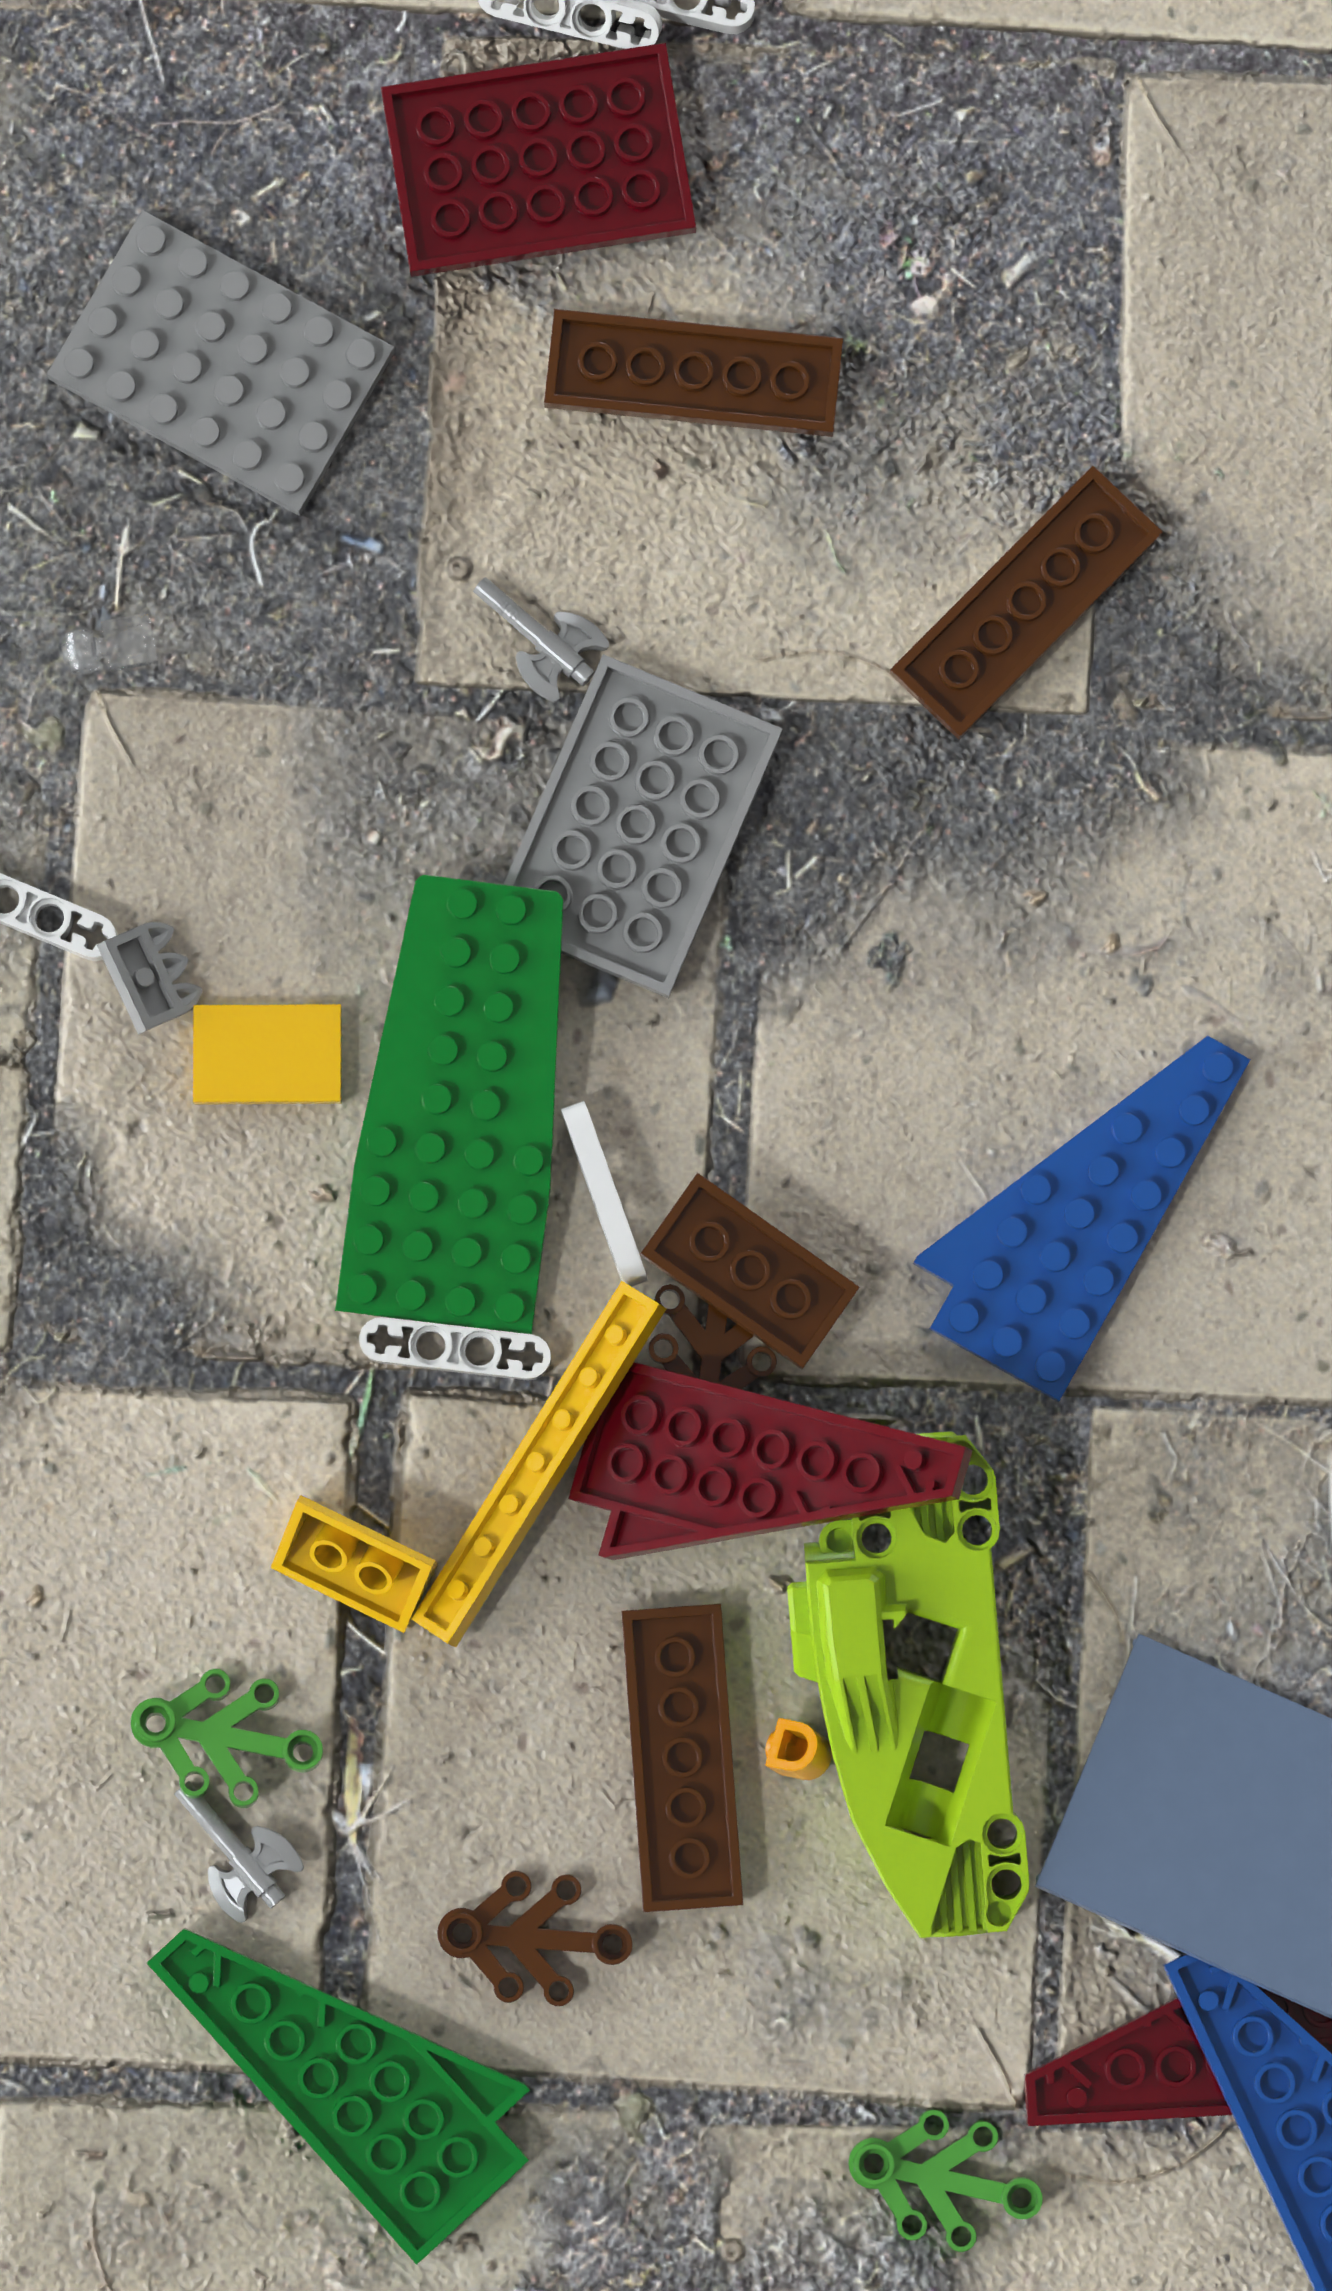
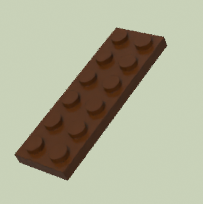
[544,309,843,437]
[889,466,1163,740]
[622,1604,743,1913]

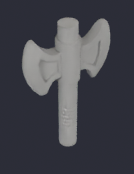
[473,577,609,702]
[174,1781,304,1923]

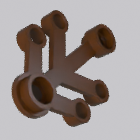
[648,1284,777,1390]
[437,1871,633,2006]

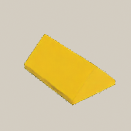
[271,1495,438,1633]

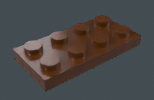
[640,1173,860,1370]

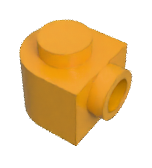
[765,1718,832,1780]

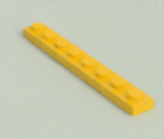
[411,1281,667,1647]

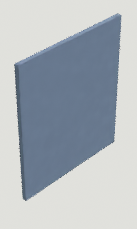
[1035,1634,1332,2019]

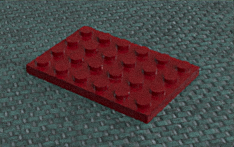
[381,43,696,277]

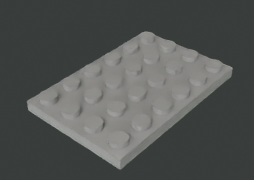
[47,210,395,516]
[503,654,783,999]

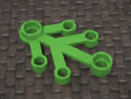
[131,1669,323,1808]
[848,2109,1043,2252]

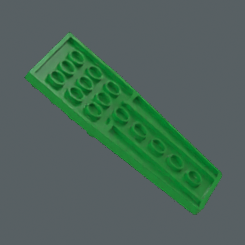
[335,875,564,1334]

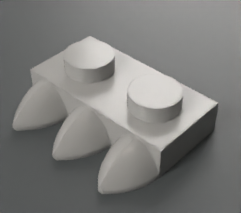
[97,922,202,1035]

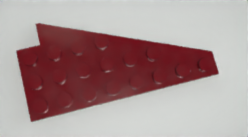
[568,1362,973,1560]
[1024,1985,1332,2126]

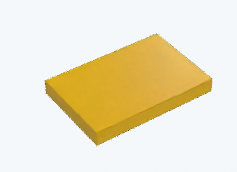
[193,1004,342,1105]

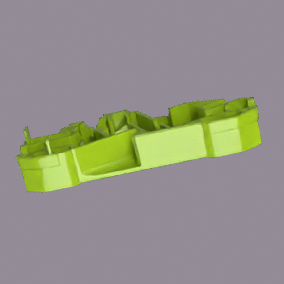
[787,1431,1030,1938]

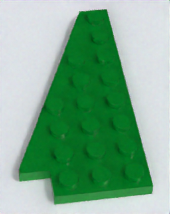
[147,1928,530,2265]

